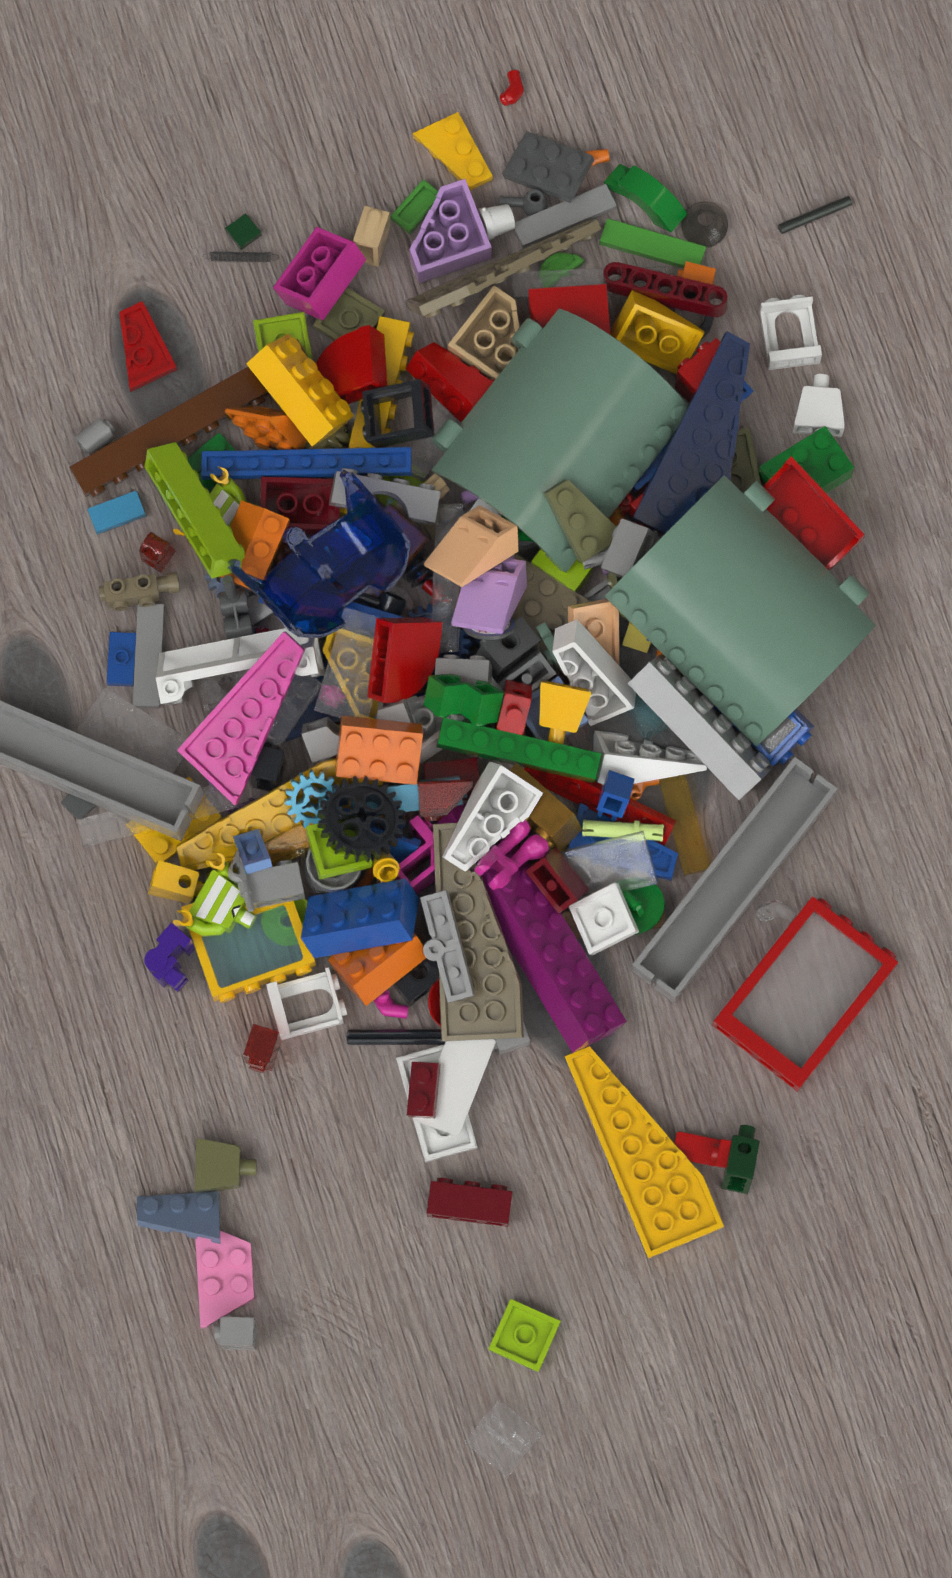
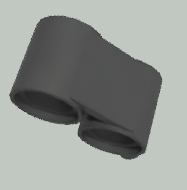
[218,575,254,640]

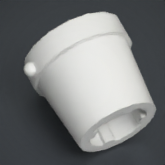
[477,204,515,240]

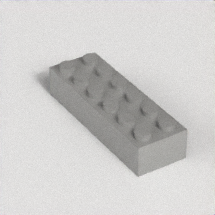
[628,654,772,800]

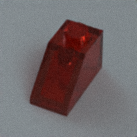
[417,779,473,821]

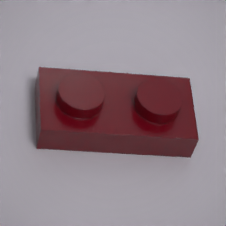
[407,1062,441,1119]

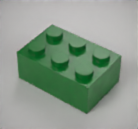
[759,426,855,493]

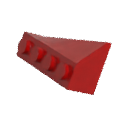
[405,342,495,423]

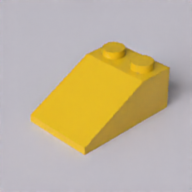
[610,290,704,374]

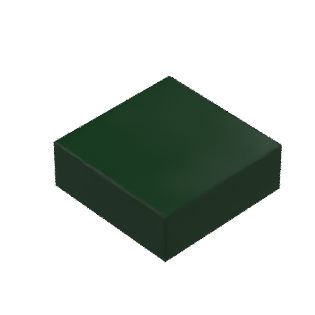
[225,213,262,250]

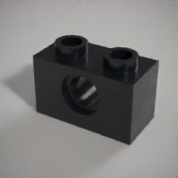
[393,945,439,1006]

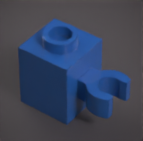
[596,770,635,822]

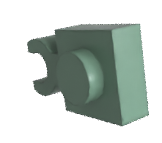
[536,622,562,671]

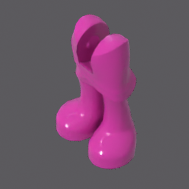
[474,820,549,890]

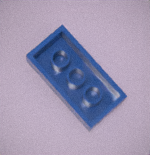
[301,878,419,958]

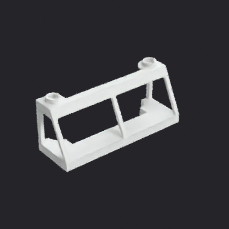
[156,622,326,705]

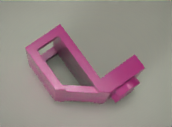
[394,815,435,895]

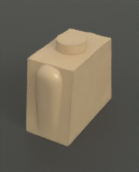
[353,206,390,267]

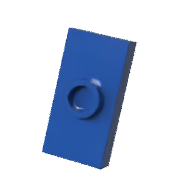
[107,632,136,687]

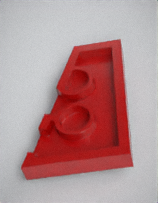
[119,301,177,392]

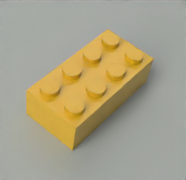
[246,334,354,446]

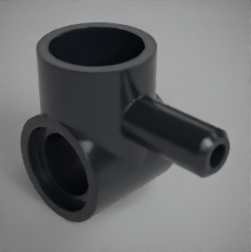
[356,591,407,616]

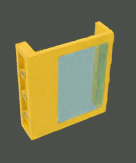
[181,901,316,1003]

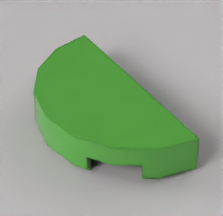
[539,252,584,288]

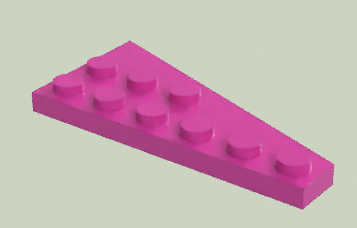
[177,631,305,805]

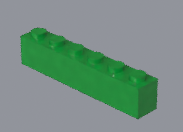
[436,718,601,783]

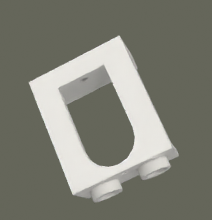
[759,295,822,370]
[266,967,347,1040]

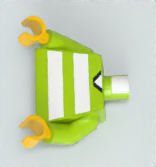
[173,466,247,538]
[173,851,257,936]

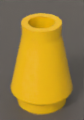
[372,850,400,882]

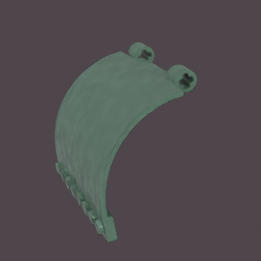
[431,309,688,573]
[605,475,876,747]

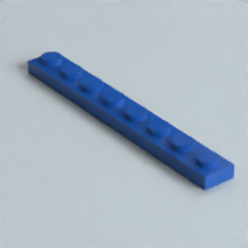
[201,447,412,480]

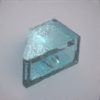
[628,693,668,740]

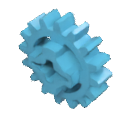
[285,770,342,828]

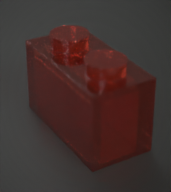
[243,1024,282,1073]

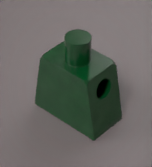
[721,1125,760,1195]

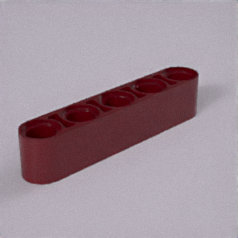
[603,262,728,318]

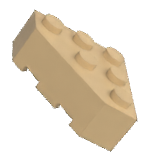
[448,285,520,380]

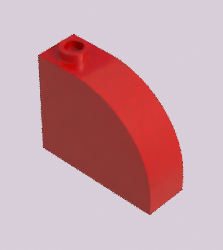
[528,284,610,335]
[316,325,388,405]
[367,617,443,703]

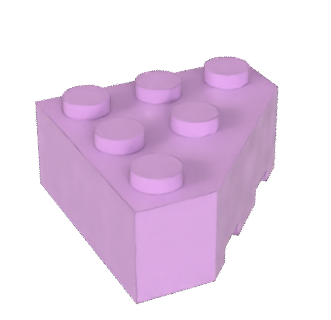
[409,179,492,283]

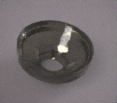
[681,201,728,248]

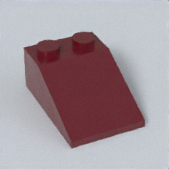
[260,477,340,537]

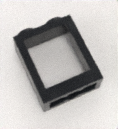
[360,379,435,448]

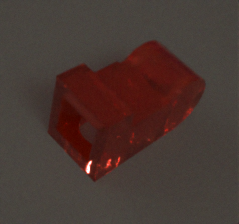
[139,532,175,573]

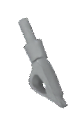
[228,851,254,912]

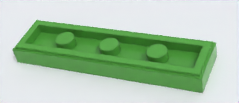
[599,218,706,269]

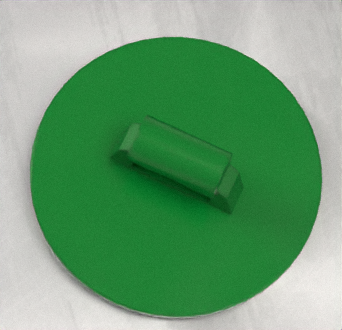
[615,877,665,935]

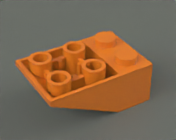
[225,406,307,450]

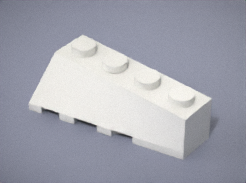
[552,619,636,726]

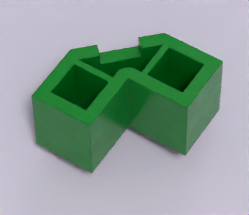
[424,673,504,726]

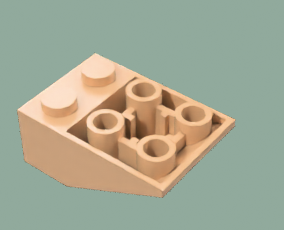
[424,505,518,587]

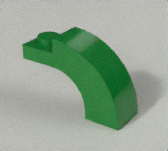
[604,164,687,233]

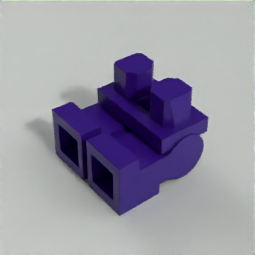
[144,923,195,992]

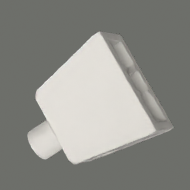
[793,374,844,437]

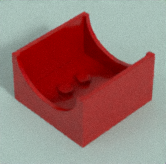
[763,456,865,571]

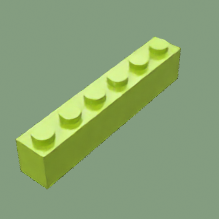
[145,442,245,579]

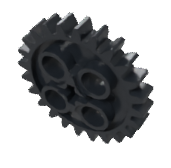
[317,776,406,862]

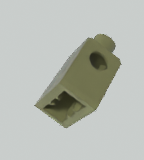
[195,1138,257,1193]

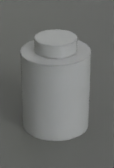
[74,418,115,456]

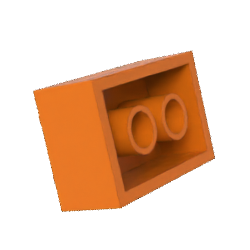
[335,716,423,785]
[327,933,426,1006]

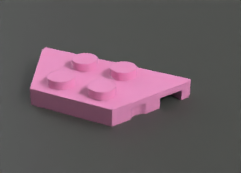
[195,1231,254,1329]

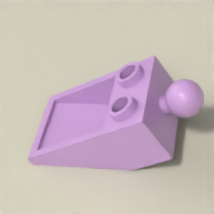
[451,555,527,634]

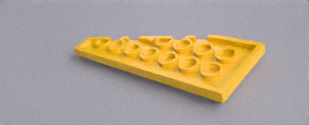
[177,758,385,870]
[565,1046,724,1259]

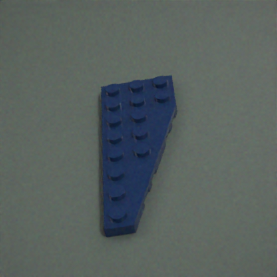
[632,331,750,535]

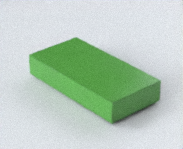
[390,179,438,235]

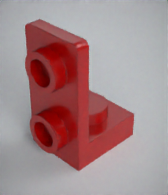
[674,1132,732,1169]

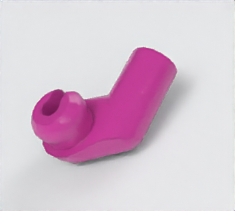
[374,990,409,1019]

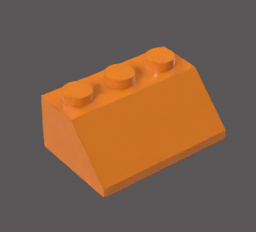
[219,500,290,594]

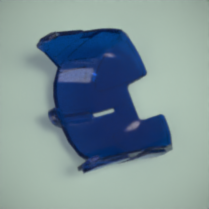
[227,470,411,638]

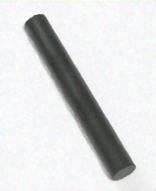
[778,196,852,234]

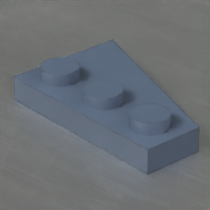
[137,1191,221,1244]

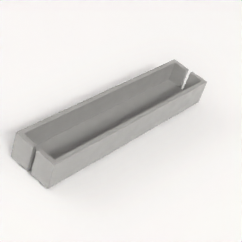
[0,701,204,841]
[631,757,838,1003]

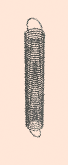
[202,251,279,262]

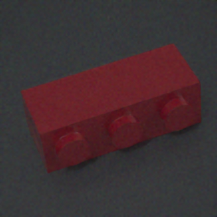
[427,1178,512,1227]

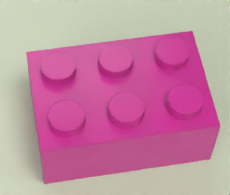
[273,227,367,321]

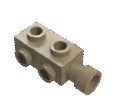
[99,572,180,611]

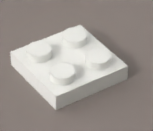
[569,883,639,955]

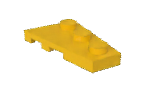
[412,112,493,190]

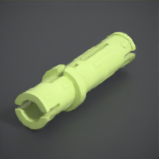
[582,819,664,842]

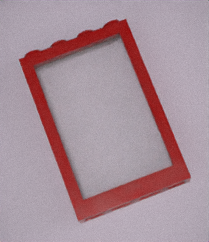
[712,896,898,1092]

